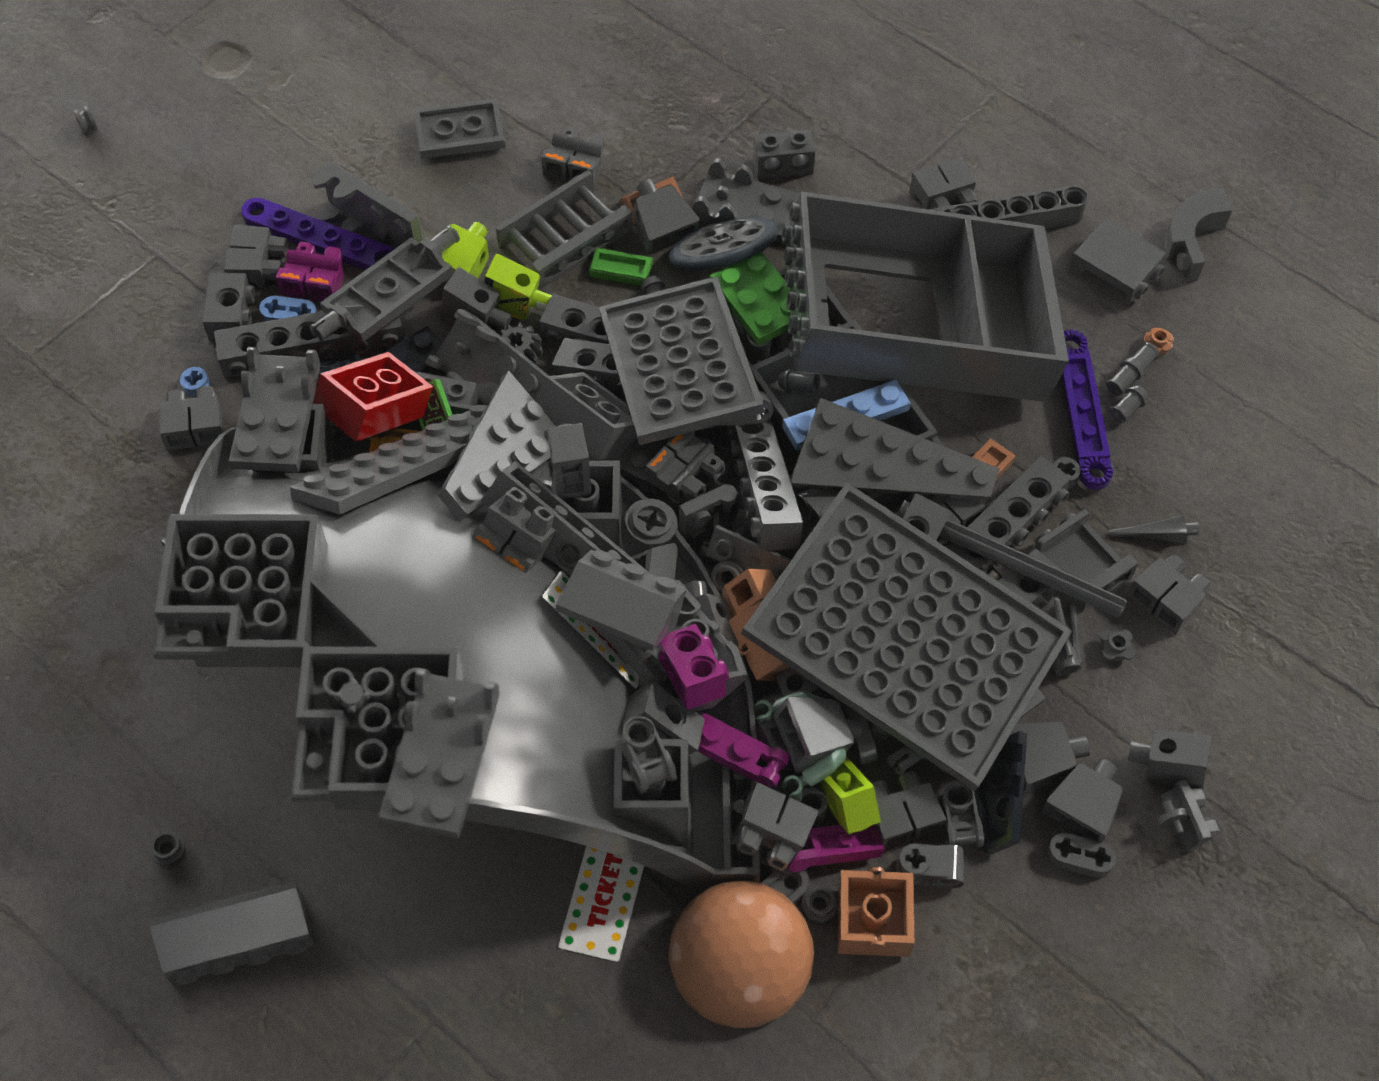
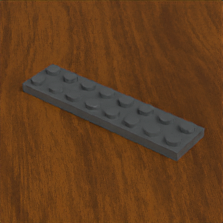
[290,405,487,515]

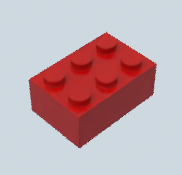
[313,352,433,442]

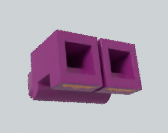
[276,242,344,302]

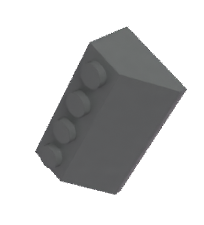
[148,881,315,985]

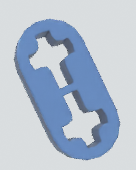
[259,296,317,322]

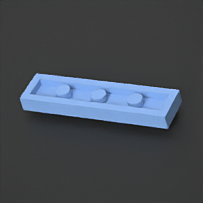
[782,380,911,451]

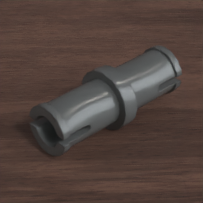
[1106,342,1159,396]

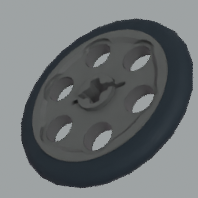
[669,217,778,271]

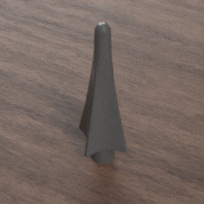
[1108,514,1199,544]

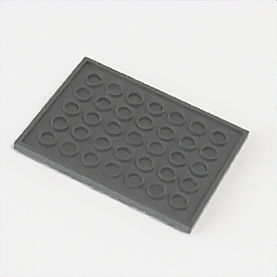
[741,483,1072,791]

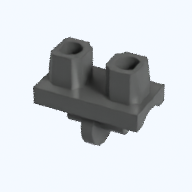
[1157,780,1220,853]

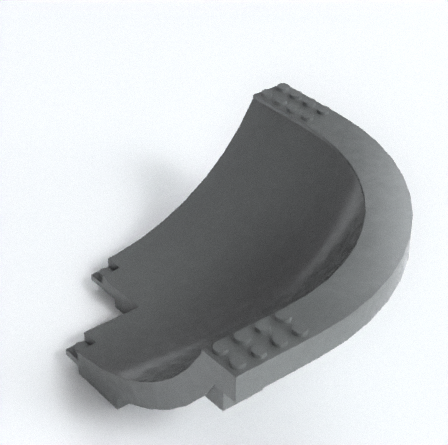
[153,402,760,889]

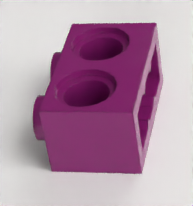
[657,624,729,710]

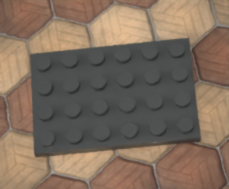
[599,276,765,445]

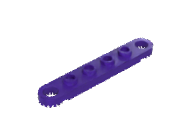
[241,198,394,270]
[1061,329,1113,490]

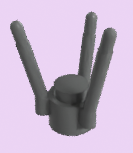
[1050,598,1083,676]

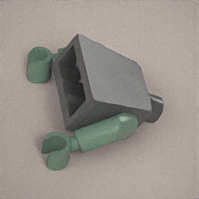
[754,691,862,801]

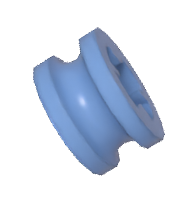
[180,367,211,397]

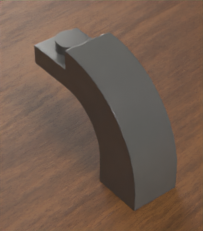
[1164,188,1232,282]

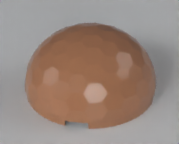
[668,881,814,1028]

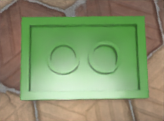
[710,252,791,346]

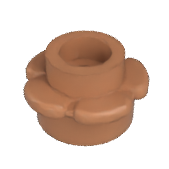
[1144,328,1174,356]

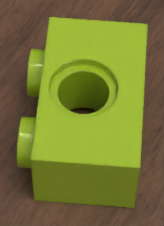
[817,757,881,834]

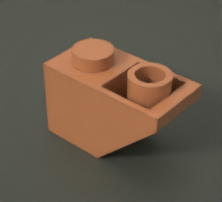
[721,569,776,618]

